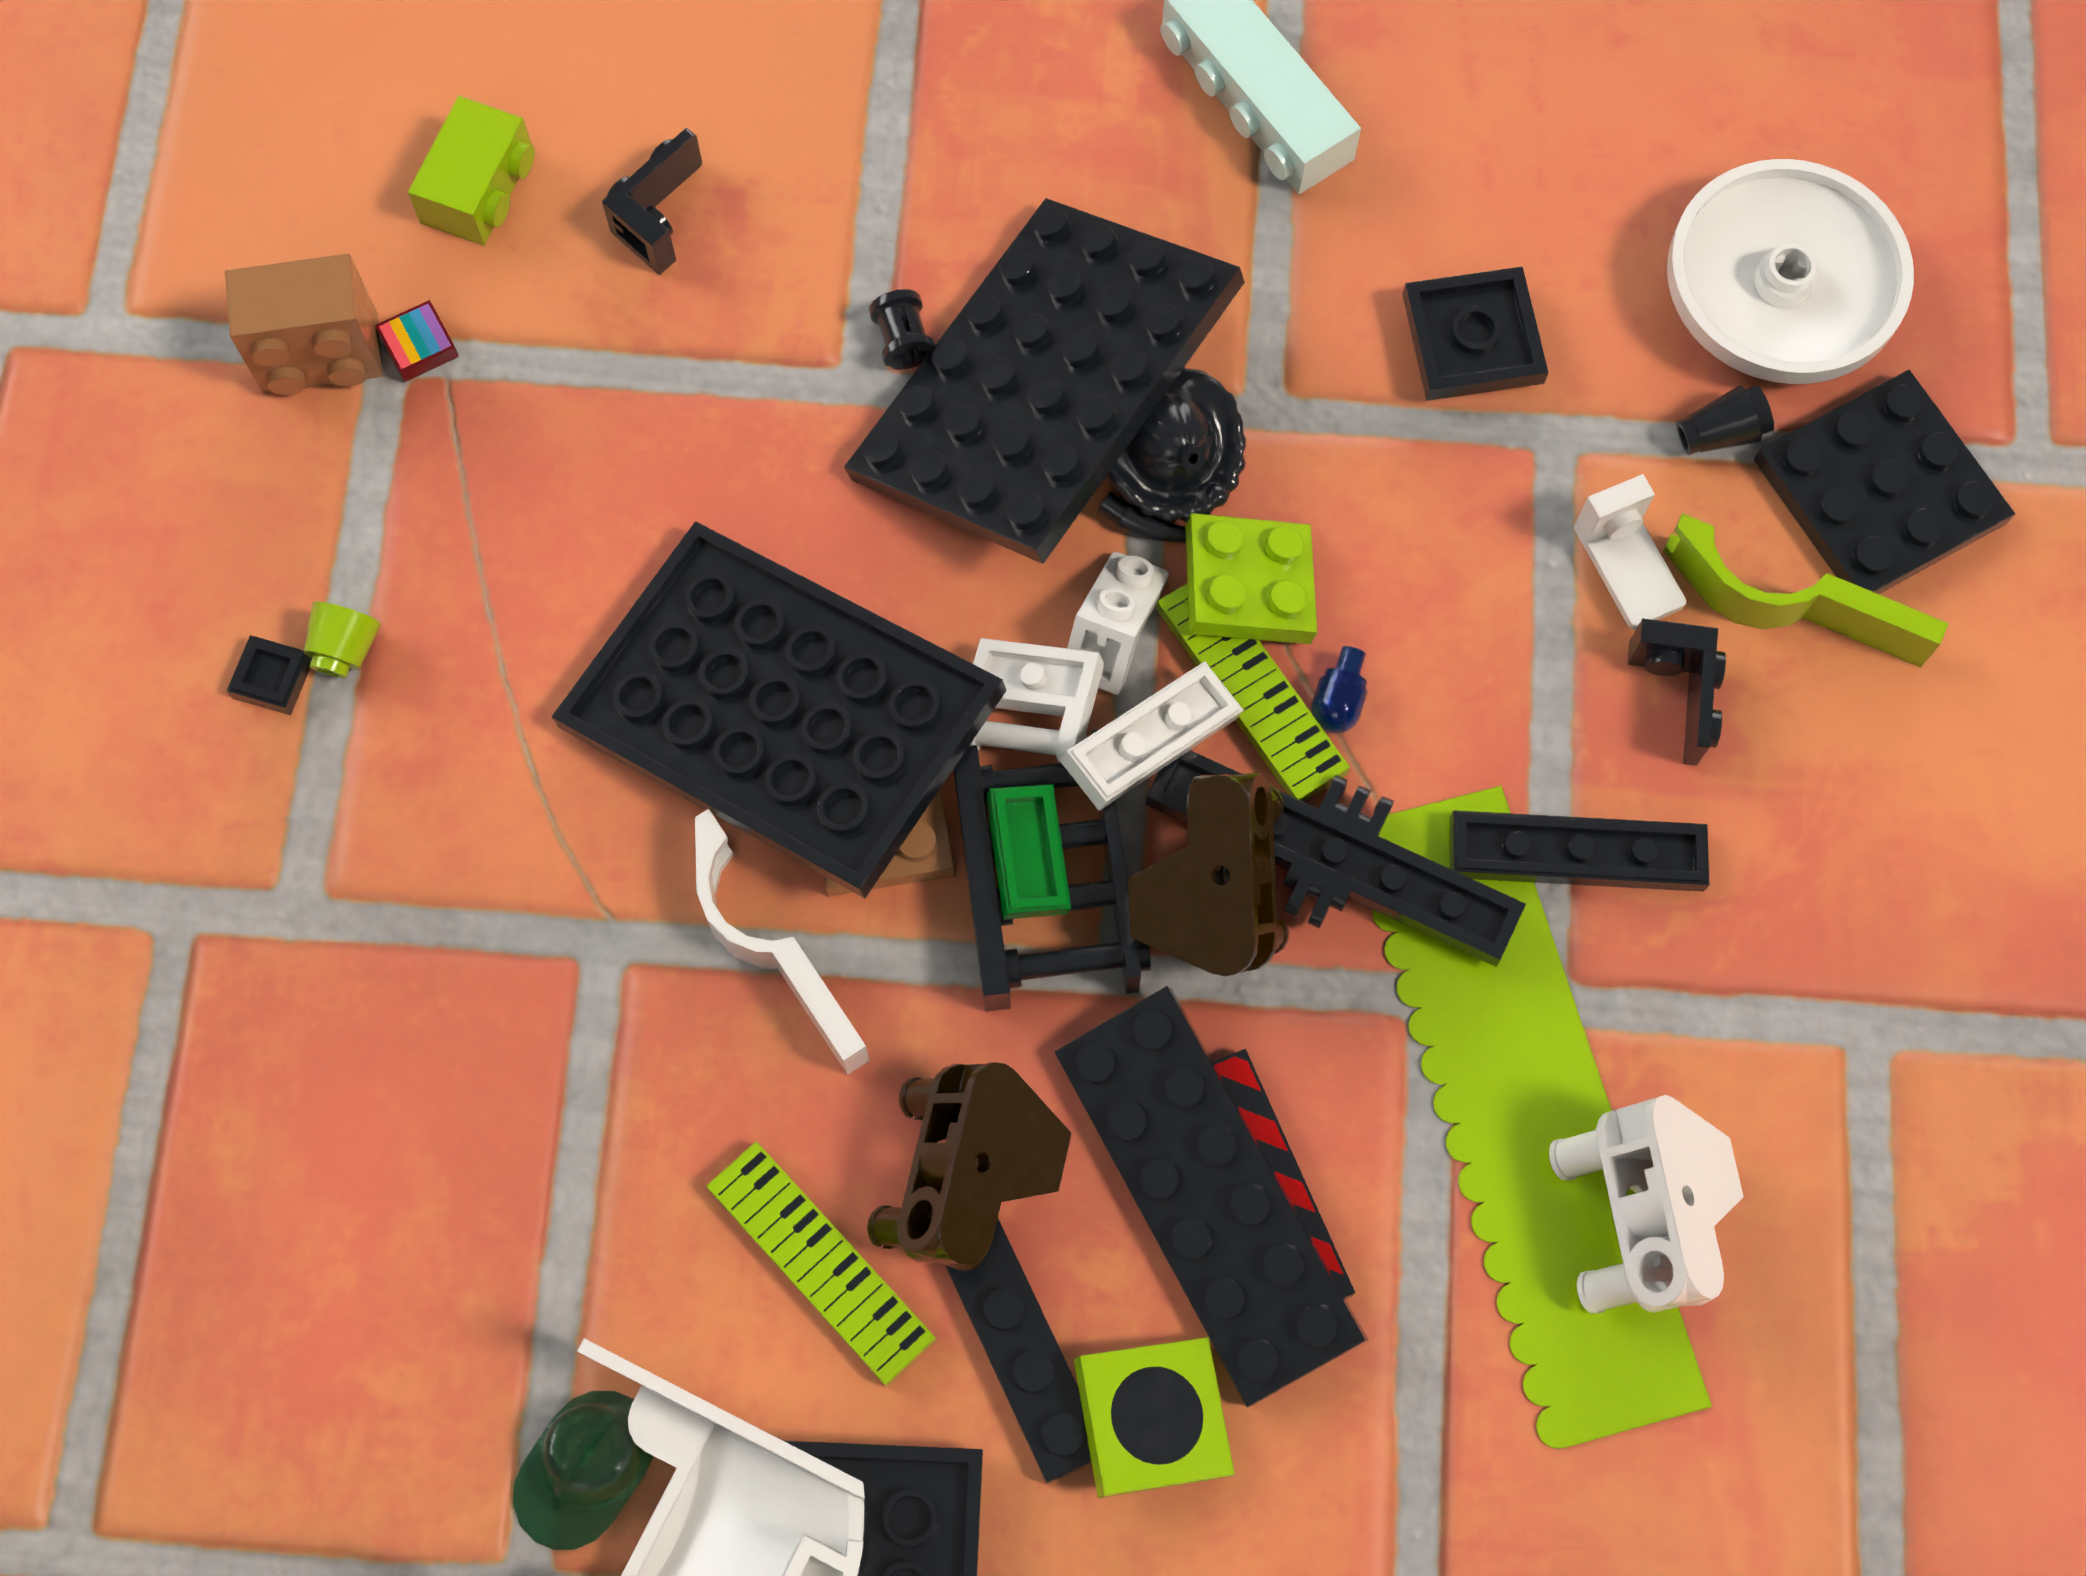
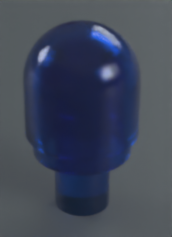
[1311,646,1368,734]

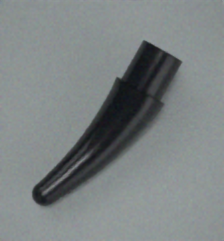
[1097,491,1186,543]

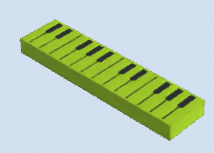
[1156,583,1350,802]
[706,1141,936,1387]

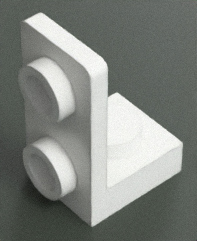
[1573,474,1686,630]
[1067,552,1169,695]

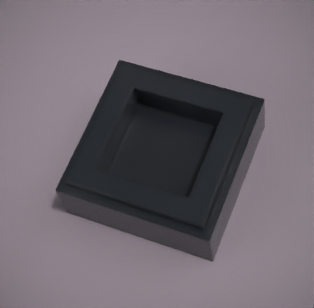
[227,635,312,716]

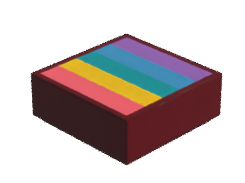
[375,300,459,383]

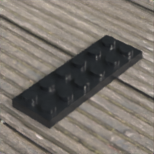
[1054,986,1368,1407]

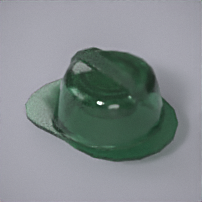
[513,1391,654,1550]

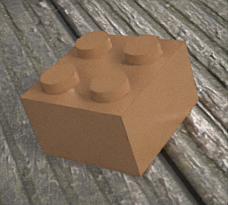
[225,253,384,395]

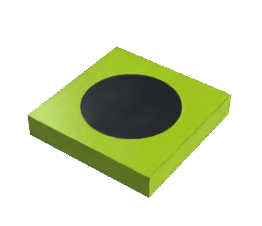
[1074,1337,1235,1498]

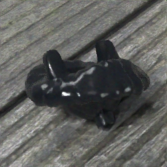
[1106,367,1246,522]

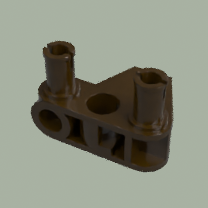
[1128,773,1289,976]
[867,1062,1072,1272]

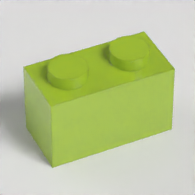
[408,96,535,246]

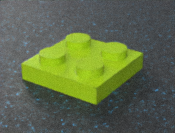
[1185,513,1318,644]

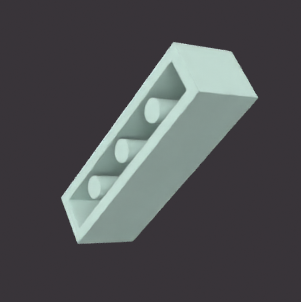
[1160,0,1361,195]

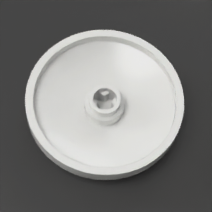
[1667,159,1914,384]

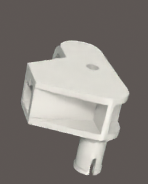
[1549,1095,1744,1314]

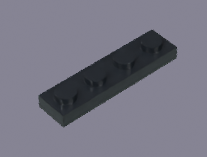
[945,1219,1092,1484]

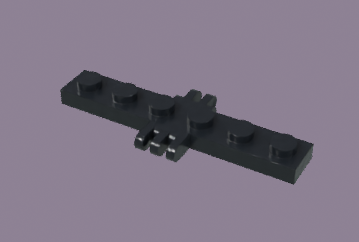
[1146,750,1526,967]

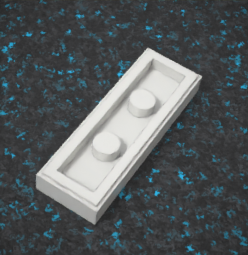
[1060,661,1244,811]

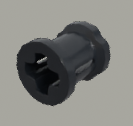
[869,289,936,370]

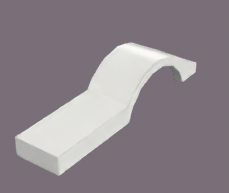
[695,809,870,1075]

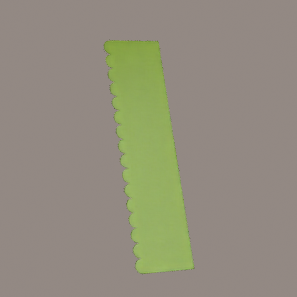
[1372,786,1712,1449]

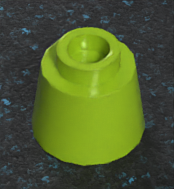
[304,601,381,679]

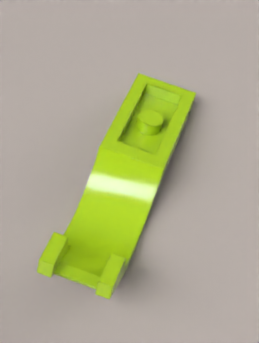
[1663,513,1949,667]

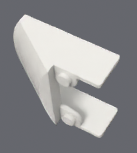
[577,1338,865,1576]

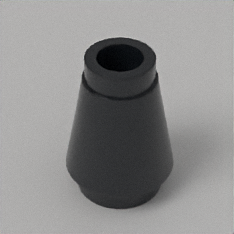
[1676,385,1774,455]

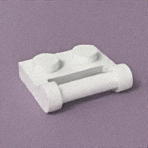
[969,638,1104,763]

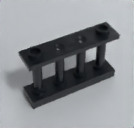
[953,730,1151,1012]

